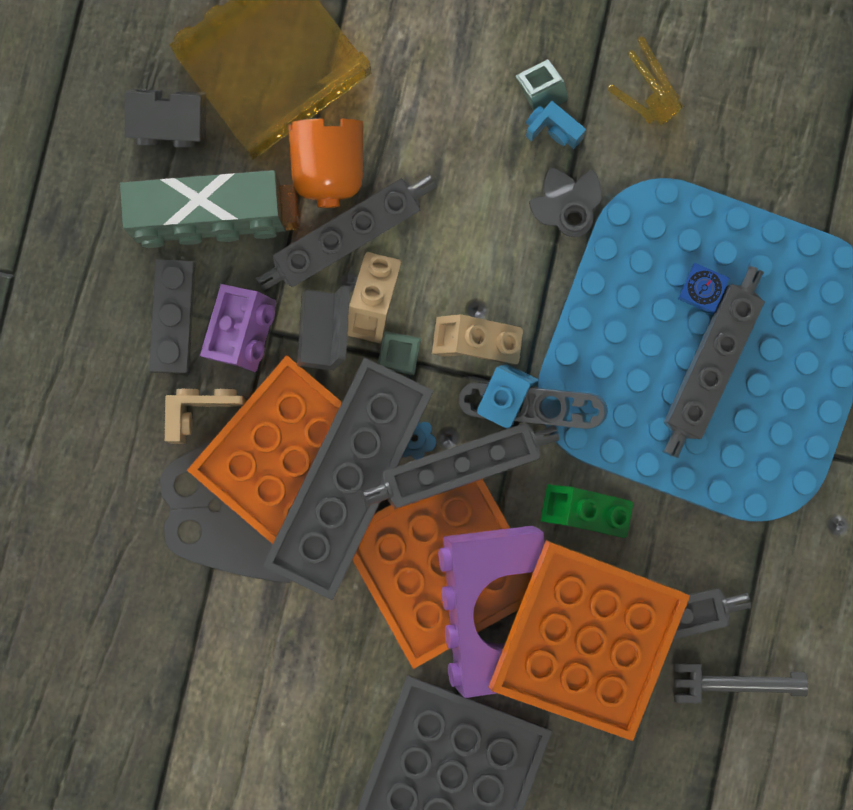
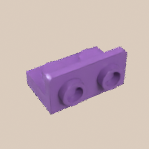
[200,284,276,372]

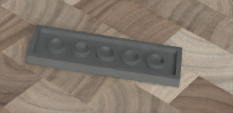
[262,357,434,600]

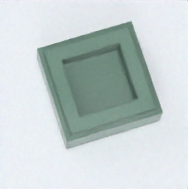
[378,331,421,376]

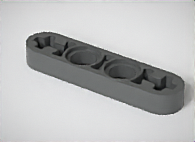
[459,382,608,429]

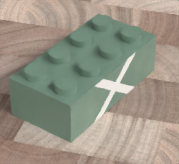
[120,170,285,248]

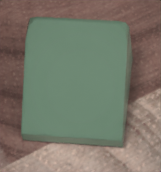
[515,59,568,111]

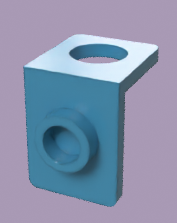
[477,364,538,429]

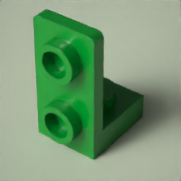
[540,484,633,538]

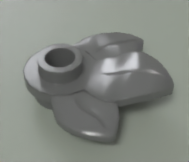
[529,168,602,237]

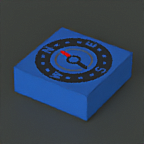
[678,263,730,314]

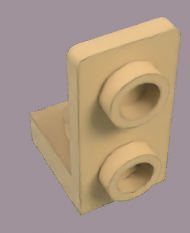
[347,252,401,344]
[432,314,523,365]
[164,389,246,444]

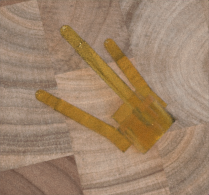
[607,36,684,126]

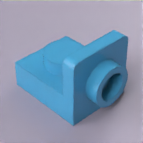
[526,101,586,149]

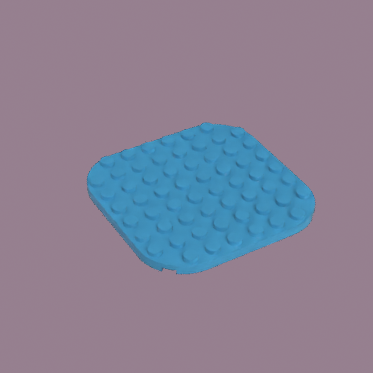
[537,178,853,522]

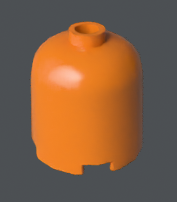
[289,119,363,208]

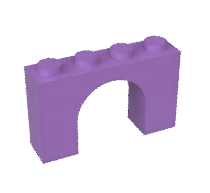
[438,526,544,698]

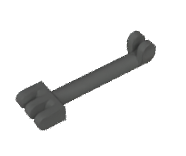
[674,663,808,703]

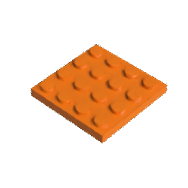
[187,355,342,544]
[353,479,533,669]
[488,540,690,741]

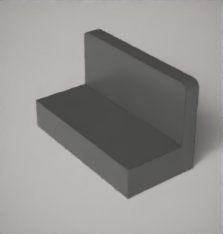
[297,286,350,371]

